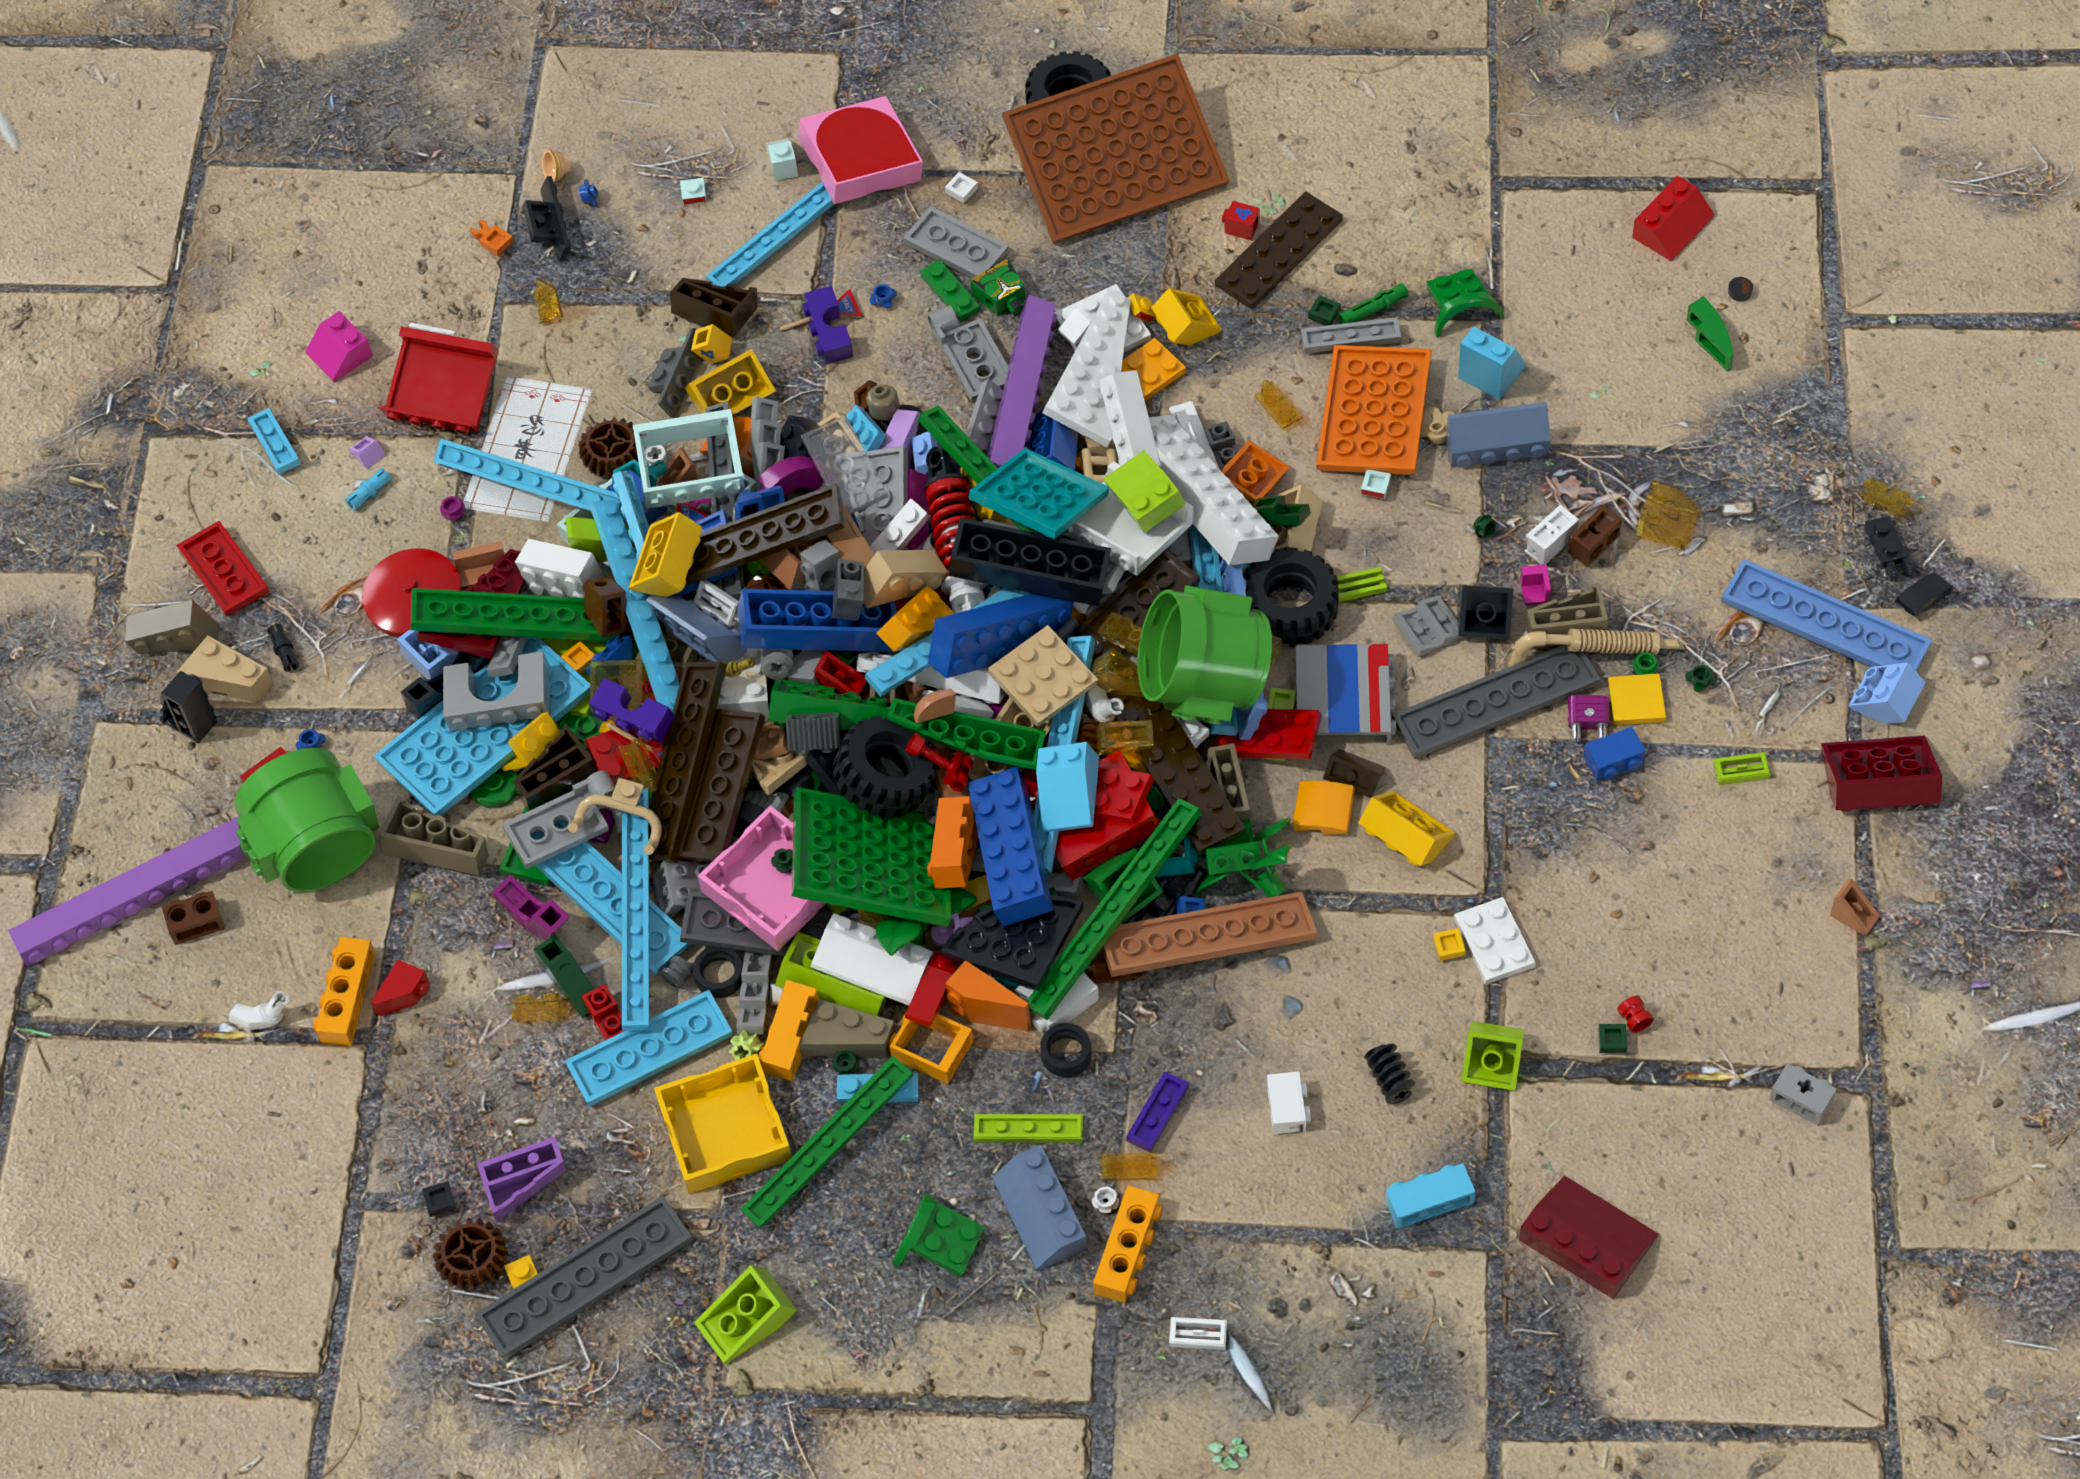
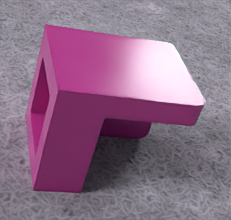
[1520,564,1551,606]

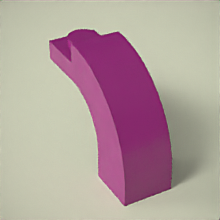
[758,456,838,496]
[491,874,570,940]

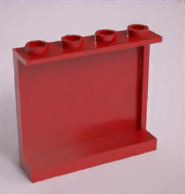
[379,326,499,435]
[1031,749,1160,881]

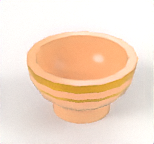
[542,150,570,183]

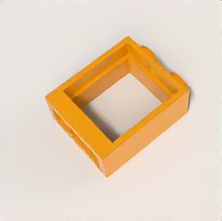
[888,1013,974,1084]

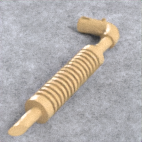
[1508,628,1685,667]

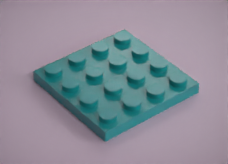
[969,448,1110,539]

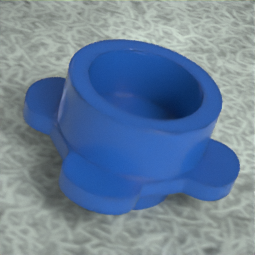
[579,179,599,206]
[870,284,897,308]
[296,729,326,750]

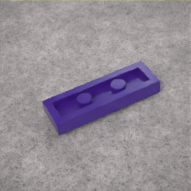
[1126,1072,1189,1153]

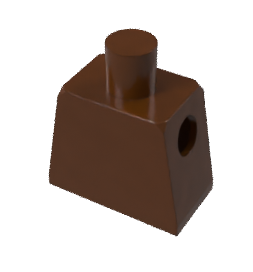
[582,577,626,638]

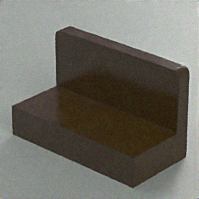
[1323,749,1386,797]

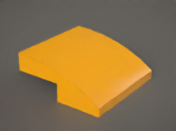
[1292,781,1355,835]

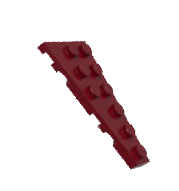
[417,549,525,659]

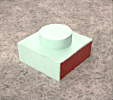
[680,178,707,205]
[1361,470,1391,499]

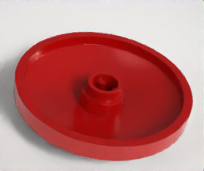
[362,548,463,638]

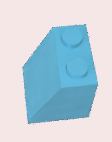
[1458,327,1526,400]

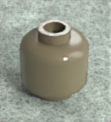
[866,384,901,421]

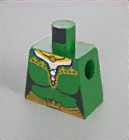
[970,259,1025,316]

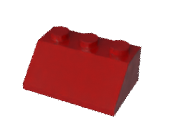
[1632,175,1714,261]

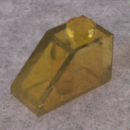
[1091,648,1144,697]
[1096,720,1154,755]

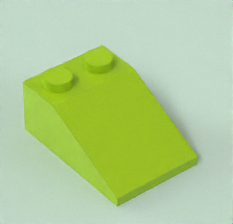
[1103,450,1186,533]
[694,1265,797,1364]

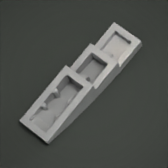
[751,397,785,491]
[736,951,773,1034]

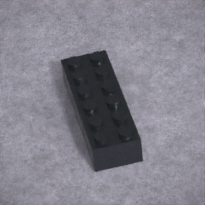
[948,518,1111,607]

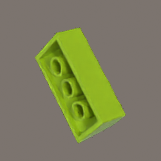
[775,932,886,1016]

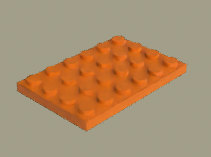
[1316,345,1432,475]

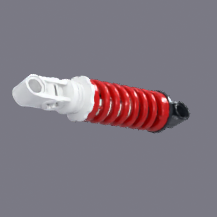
[923,446,988,613]

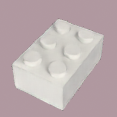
[515,539,605,598]

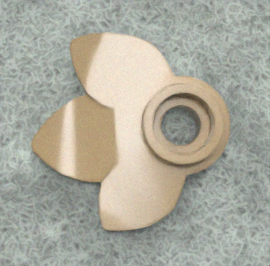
[1421,406,1455,444]

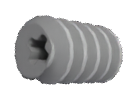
[761,649,793,680]

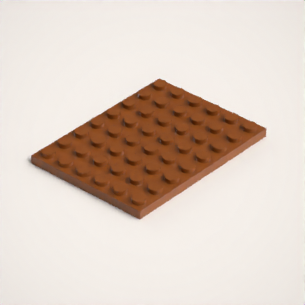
[1002,53,1230,244]

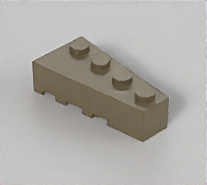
[378,796,489,876]

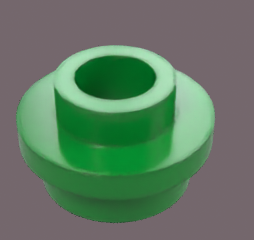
[1633,652,1659,675]

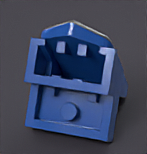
[732,485,785,521]

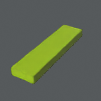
[973,1114,1083,1143]

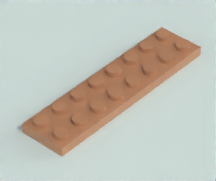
[1102,892,1317,977]

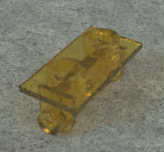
[533,278,563,324]
[1255,380,1302,429]
[1858,477,1914,517]
[618,738,657,792]
[510,993,567,1022]
[1102,1153,1157,1180]

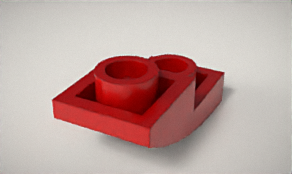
[582,984,626,1040]

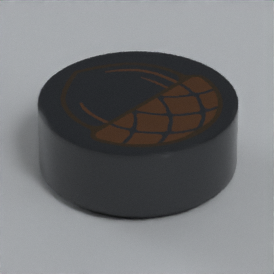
[1728,277,1753,301]

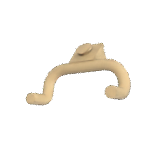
[568,778,662,855]

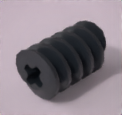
[1364,1043,1415,1105]

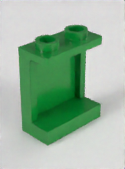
[1203,819,1261,875]

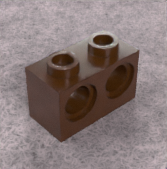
[1568,505,1622,567]
[162,891,226,945]

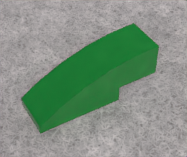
[1686,296,1733,372]

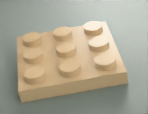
[988,625,1098,727]

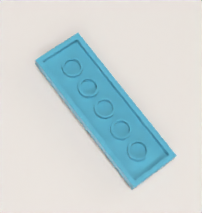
[565,990,733,1107]

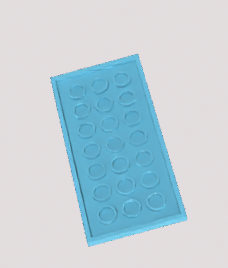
[374,637,594,816]

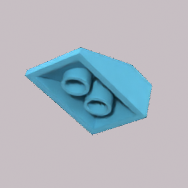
[1036,742,1099,833]

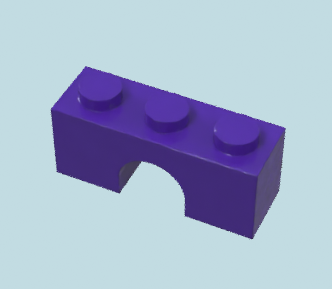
[802,286,853,364]
[588,678,675,743]

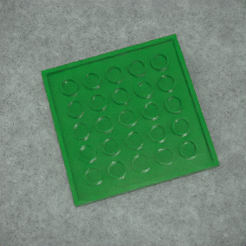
[792,787,951,927]

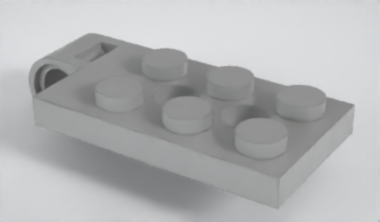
[927,305,1008,403]
[502,770,615,869]

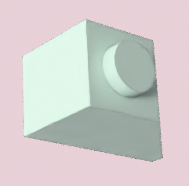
[766,138,798,181]

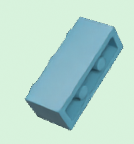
[1385,1163,1476,1229]

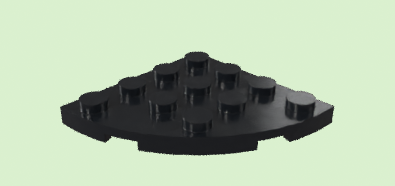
[941,895,1084,990]

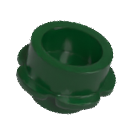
[1473,514,1496,538]
[771,848,793,873]
[832,1051,859,1075]

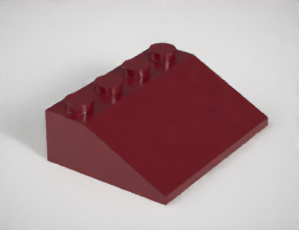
[1821,735,1942,811]
[1519,1175,1659,1300]

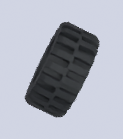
[1025,51,1111,104]
[1244,547,1339,647]
[833,716,938,818]

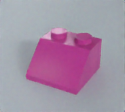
[305,311,373,382]

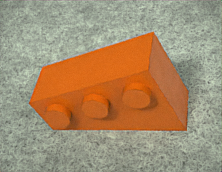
[927,796,979,888]

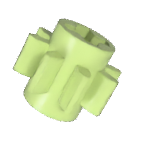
[729,1030,764,1061]

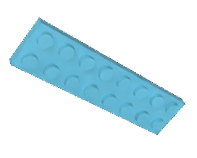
[510,820,692,977]

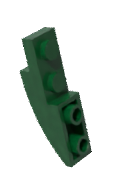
[1249,495,1311,527]

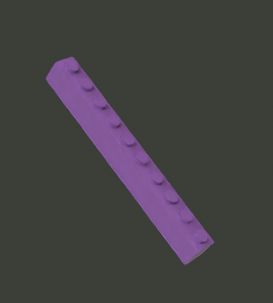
[988,295,1058,468]
[8,816,249,966]

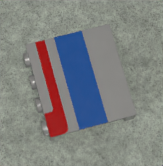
[1296,644,1396,745]

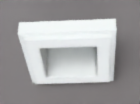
[1058,308,1091,345]

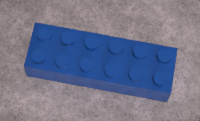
[737,589,897,652]
[928,593,1074,678]
[968,766,1053,927]

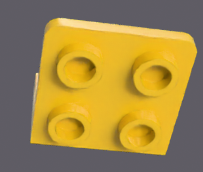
[501,712,561,772]

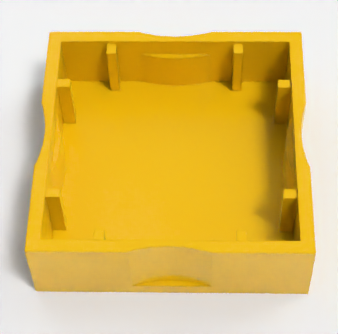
[654,1054,792,1194]

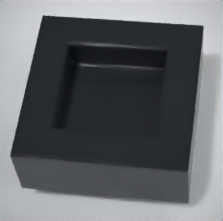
[422,1181,457,1217]

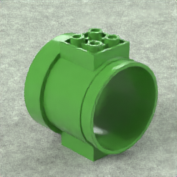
[1137,585,1272,725]
[234,747,380,892]

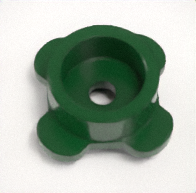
[1685,665,1716,692]

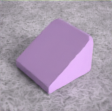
[348,436,385,468]

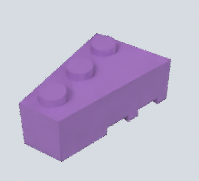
[477,1137,566,1222]

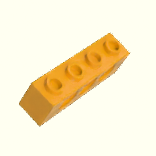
[313,937,375,1046]
[1093,1185,1163,1303]

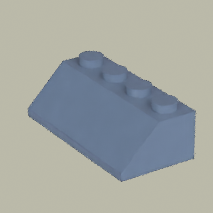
[1446,402,1550,468]
[646,595,748,672]
[992,1145,1087,1271]

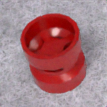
[1617,995,1654,1033]

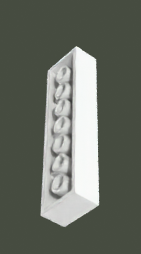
[1149,415,1279,566]

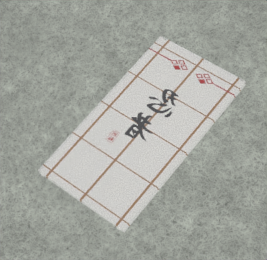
[463,376,592,522]

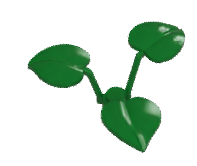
[1196,817,1291,898]
[876,887,977,956]

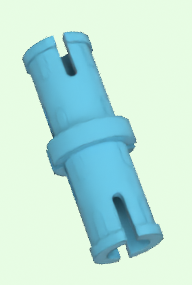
[345,468,392,511]

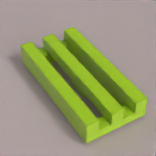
[1337,567,1387,602]
[1713,752,1771,785]

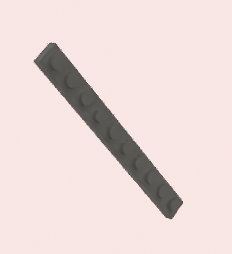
[705,401,745,600]

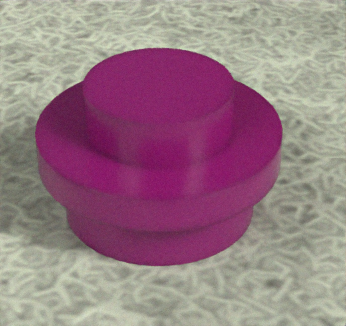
[440,496,465,520]

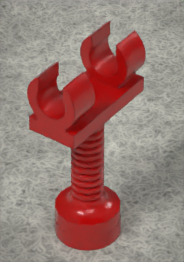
[905,733,974,792]

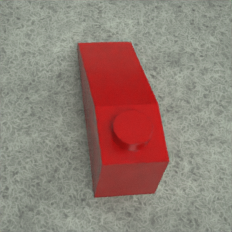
[905,951,960,1027]

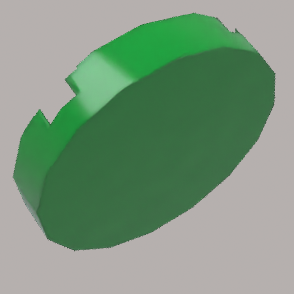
[470,768,518,809]

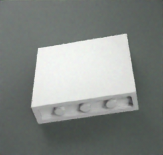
[1062,461,1194,576]

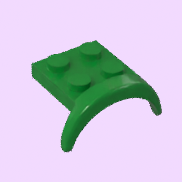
[1426,269,1504,337]
[892,1193,985,1277]

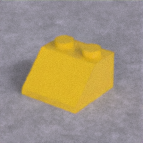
[1151,288,1222,346]

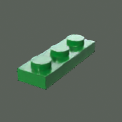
[920,259,980,323]

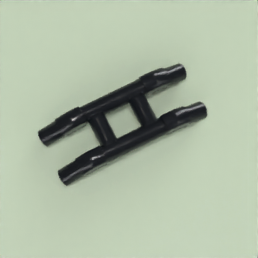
[1122,856,1206,924]

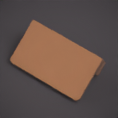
[452,541,505,589]

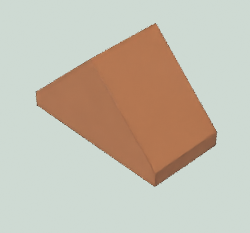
[656,447,698,486]
[1830,878,1880,935]

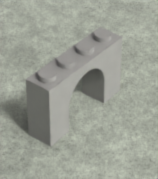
[443,651,550,731]

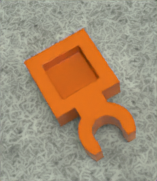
[470,220,514,256]

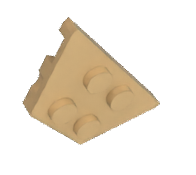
[750,749,820,795]

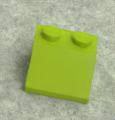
[1461,1021,1525,1091]

